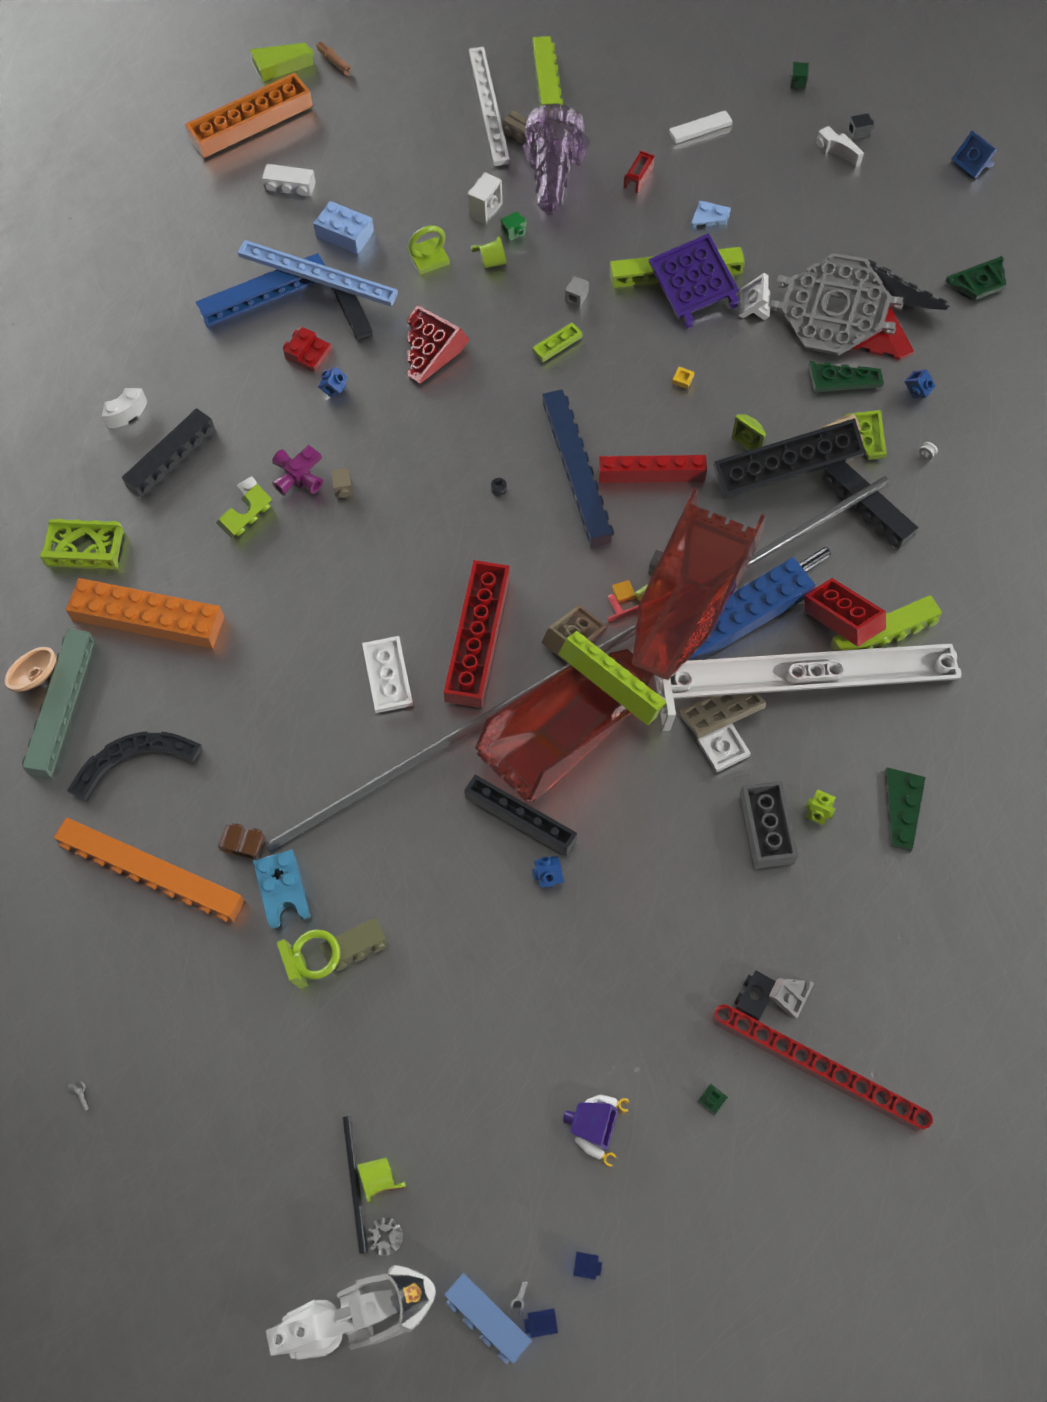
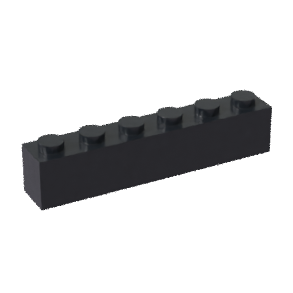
[122,408,215,498]
[822,462,919,549]
[464,774,577,857]

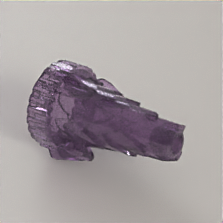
[524,104,590,215]

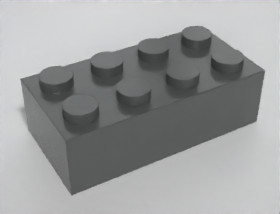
[740,781,798,869]

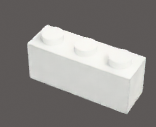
[262,164,316,196]

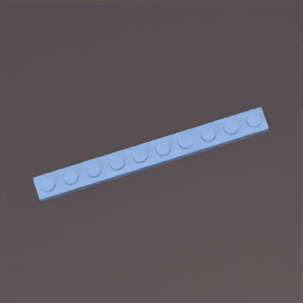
[238,240,398,307]

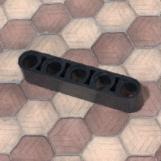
[331,287,373,340]

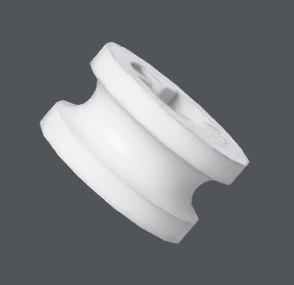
[919,442,938,460]

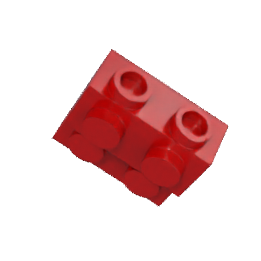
[283,326,332,372]

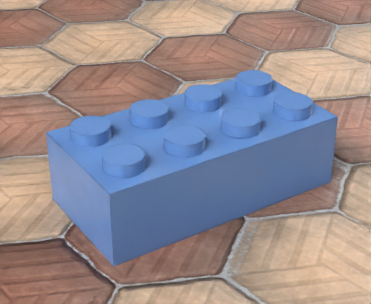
[445,1273,532,1364]

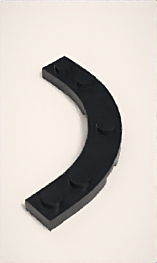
[67,731,202,801]

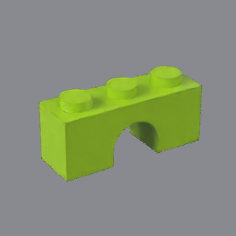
[216,484,272,539]

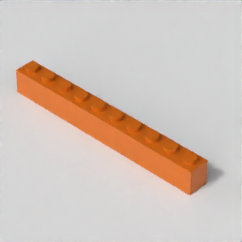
[54,817,245,923]

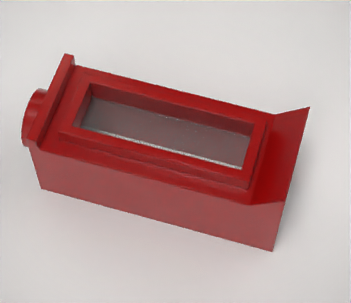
[623,150,655,193]

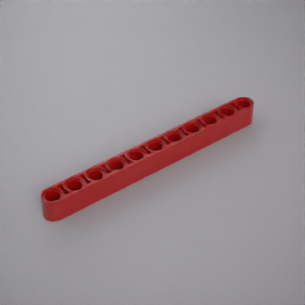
[712,1004,933,1132]

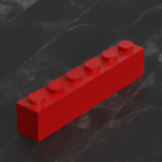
[598,455,707,483]

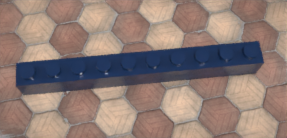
[542,389,614,548]

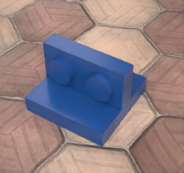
[952,131,998,178]

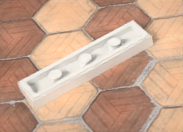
[669,110,733,144]

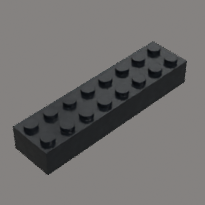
[713,418,866,499]

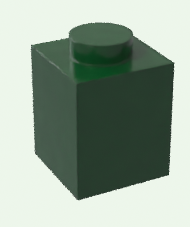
[790,62,809,89]

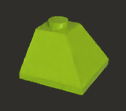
[731,414,766,450]

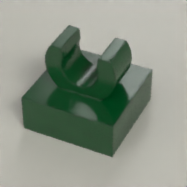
[697,1083,728,1115]

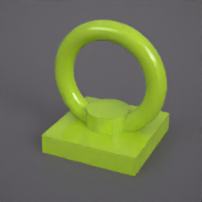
[407,225,450,275]
[277,930,340,989]

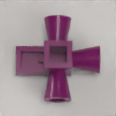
[272,445,323,496]

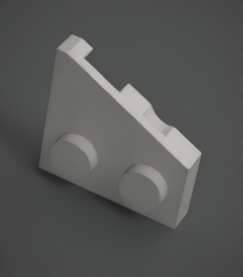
[769,978,814,1019]

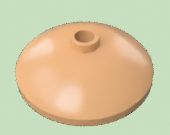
[5,647,56,692]

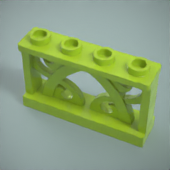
[40,518,124,569]

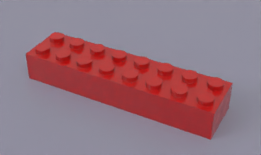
[443,560,510,708]

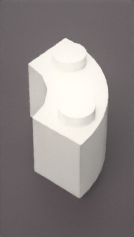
[102,388,147,428]

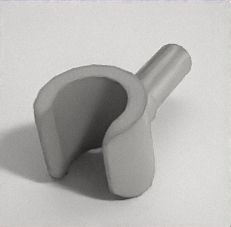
[67,1081,89,1111]
[510,1281,528,1317]

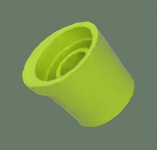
[471,236,507,268]
[357,1158,406,1203]

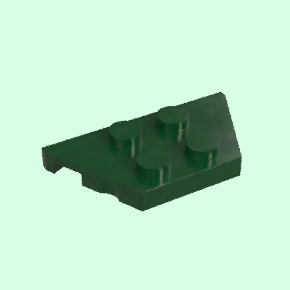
[945,256,1006,300]

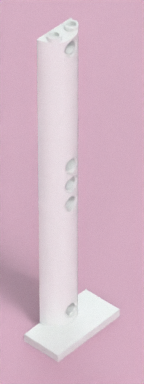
[652,644,962,731]

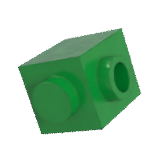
[501,211,527,241]

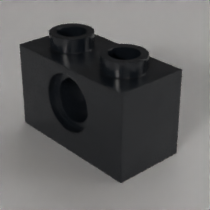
[734,970,776,1021]

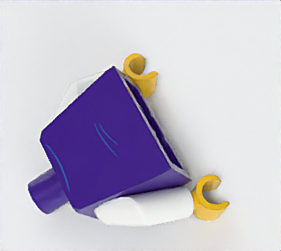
[563,1095,629,1166]

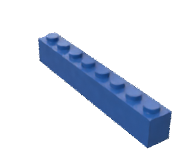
[196,253,326,327]

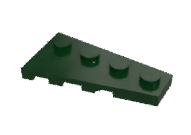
[808,360,884,393]
[885,767,926,852]

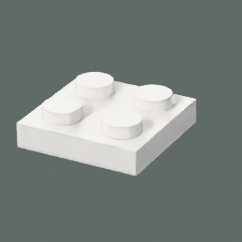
[697,723,751,773]

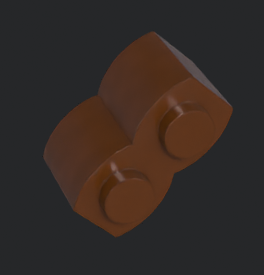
[218,823,266,860]

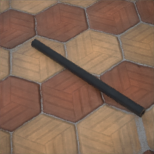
[342,1116,368,1254]

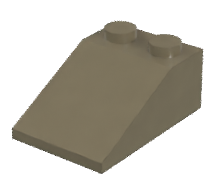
[541,604,608,664]

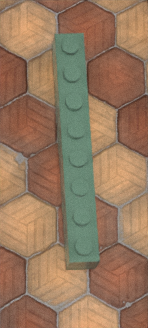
[22,629,95,778]

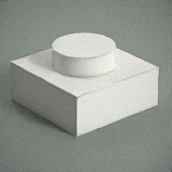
[237,476,258,496]

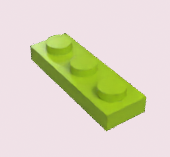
[532,323,583,363]

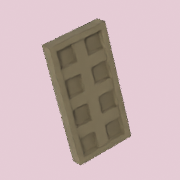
[679,693,766,739]

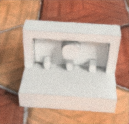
[738,273,770,320]

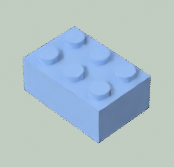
[313,201,374,254]

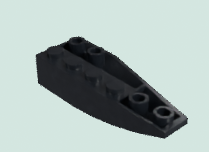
[868,259,951,310]

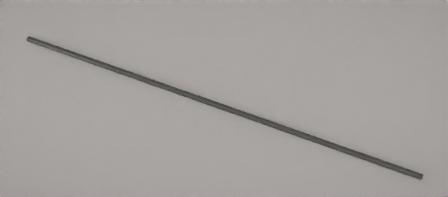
[265,476,889,852]

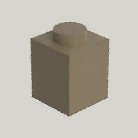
[331,467,353,498]

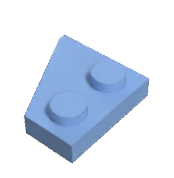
[691,201,731,228]

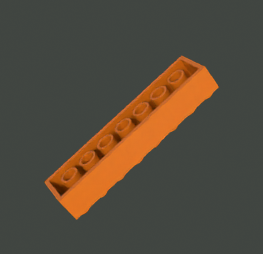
[185,73,313,158]
[66,578,225,649]

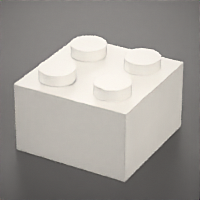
[467,173,502,225]

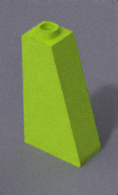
[249,42,315,82]

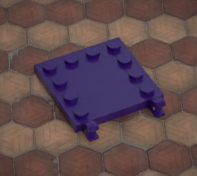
[649,233,740,329]

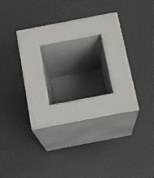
[565,276,589,307]

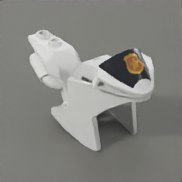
[266,1265,436,1360]

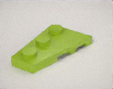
[845,410,887,460]

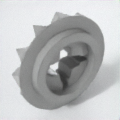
[367,1218,403,1256]

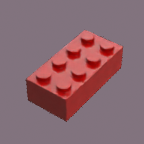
[804,578,886,647]

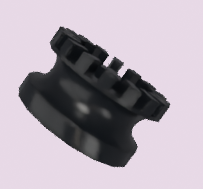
[491,478,507,496]

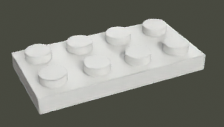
[362,636,413,713]

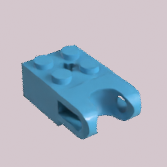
[253,849,311,929]

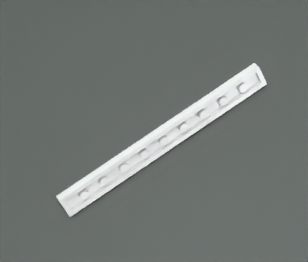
[469,47,510,166]

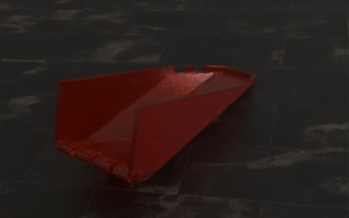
[632,487,765,680]
[475,649,654,802]

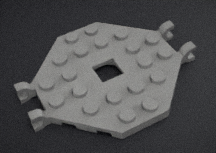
[770,253,903,356]

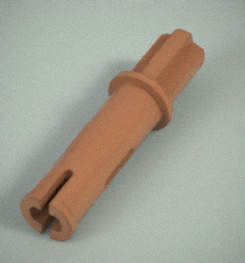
[316,42,352,75]

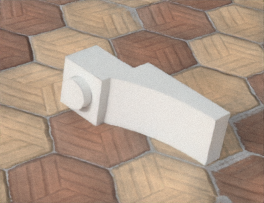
[816,126,864,167]

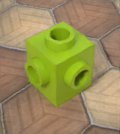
[805,789,836,825]

